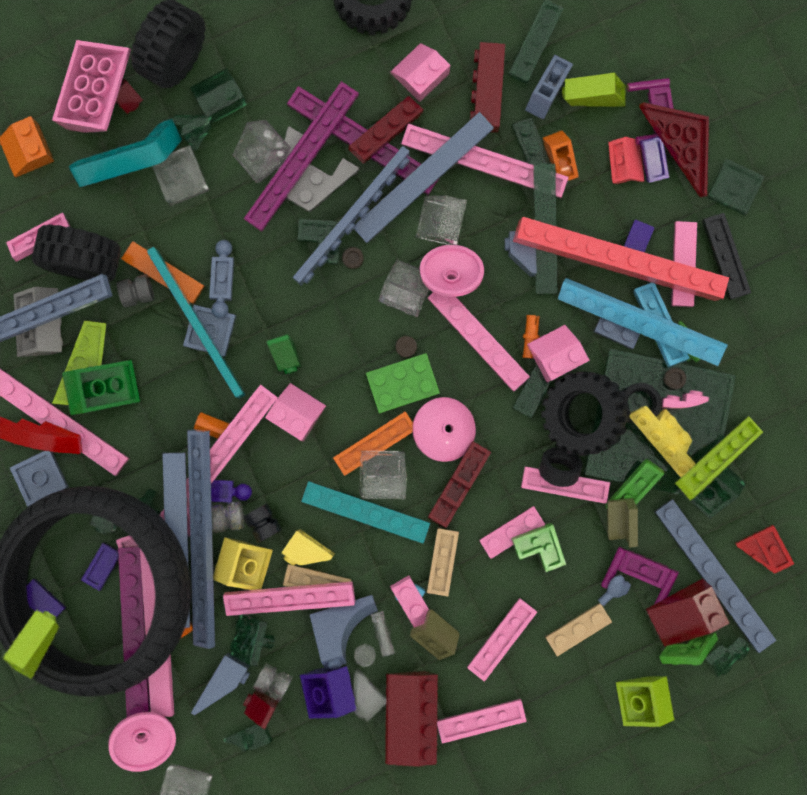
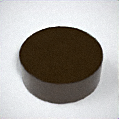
[342,247,364,269]
[396,336,417,358]
[663,368,686,390]

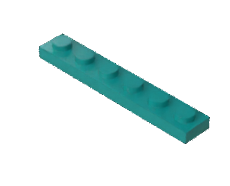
[301,481,430,543]

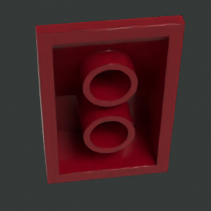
[646,579,729,647]

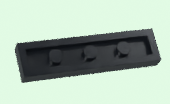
[702,213,751,300]

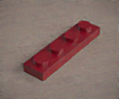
[349,96,423,164]

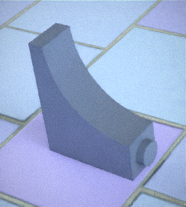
[310,595,378,670]

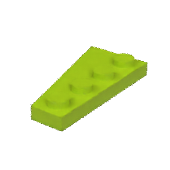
[52,321,106,405]

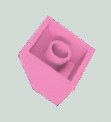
[391,43,450,102]
[527,325,590,382]
[265,383,326,442]

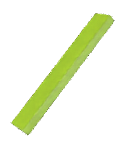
[676,416,763,500]

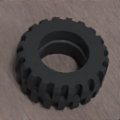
[131,0,206,88]
[334,0,411,35]
[32,224,121,282]
[541,372,630,456]

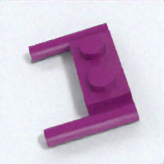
[627,78,674,145]
[601,547,679,604]

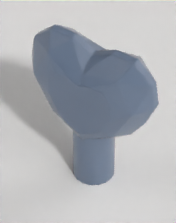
[598,575,631,606]

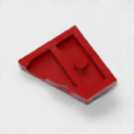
[735,524,794,574]

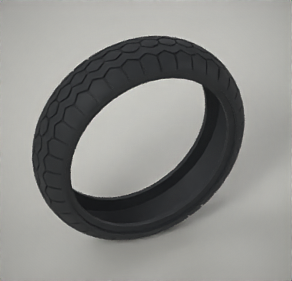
[0,486,191,697]

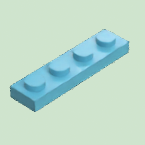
[633,283,689,368]

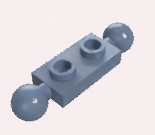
[209,240,234,318]

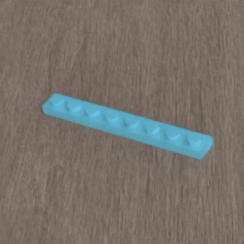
[558,278,727,366]

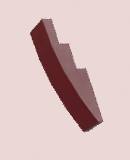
[427,441,491,529]

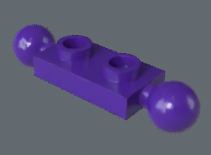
[211,480,252,502]

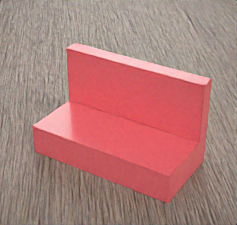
[608,137,644,184]

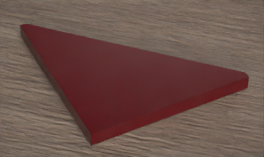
[639,102,709,197]

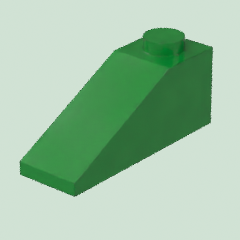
[267,335,301,375]

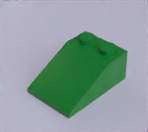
[62,360,140,415]

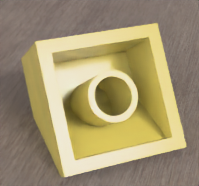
[281,529,335,566]
[213,537,273,590]

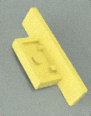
[629,406,695,477]

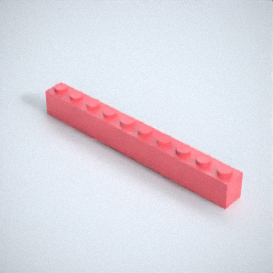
[513,217,729,301]

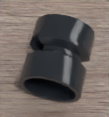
[243,503,282,543]

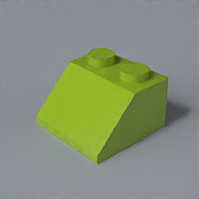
[616,676,674,727]

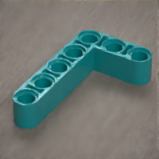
[69,119,182,187]

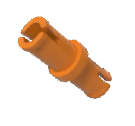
[522,315,540,359]

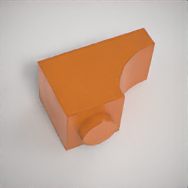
[543,131,579,181]

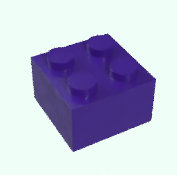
[300,666,357,718]

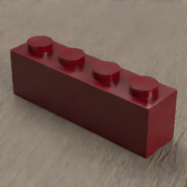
[470,42,505,133]

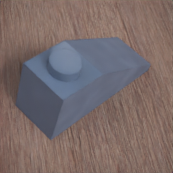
[525,55,573,120]
[191,653,250,715]

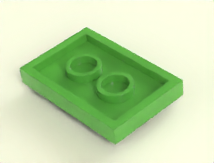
[366,353,440,414]

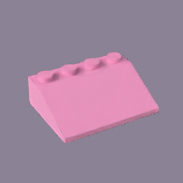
[52,40,131,133]

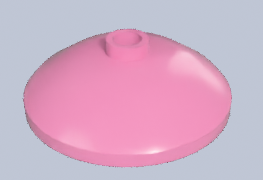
[420,245,484,297]
[412,397,476,462]
[108,712,176,772]

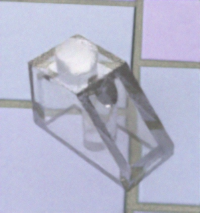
[353,668,386,722]

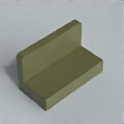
[607,498,638,547]
[410,609,460,660]

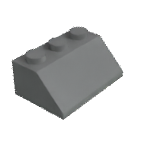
[14,287,63,357]

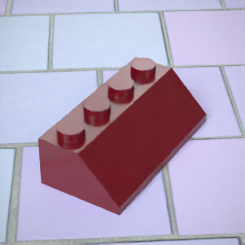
[385,671,438,767]

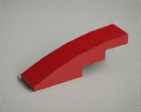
[0,417,83,454]

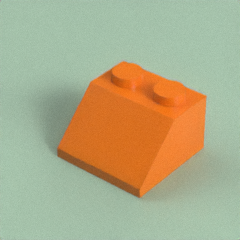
[0,116,54,178]

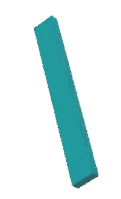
[147,247,246,399]

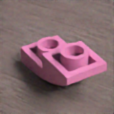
[661,391,709,409]

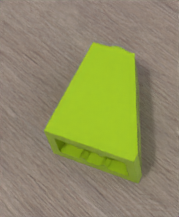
[562,73,626,107]
[3,610,59,679]

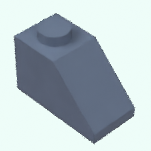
[504,231,537,277]

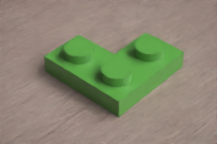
[511,523,566,572]
[659,632,718,666]

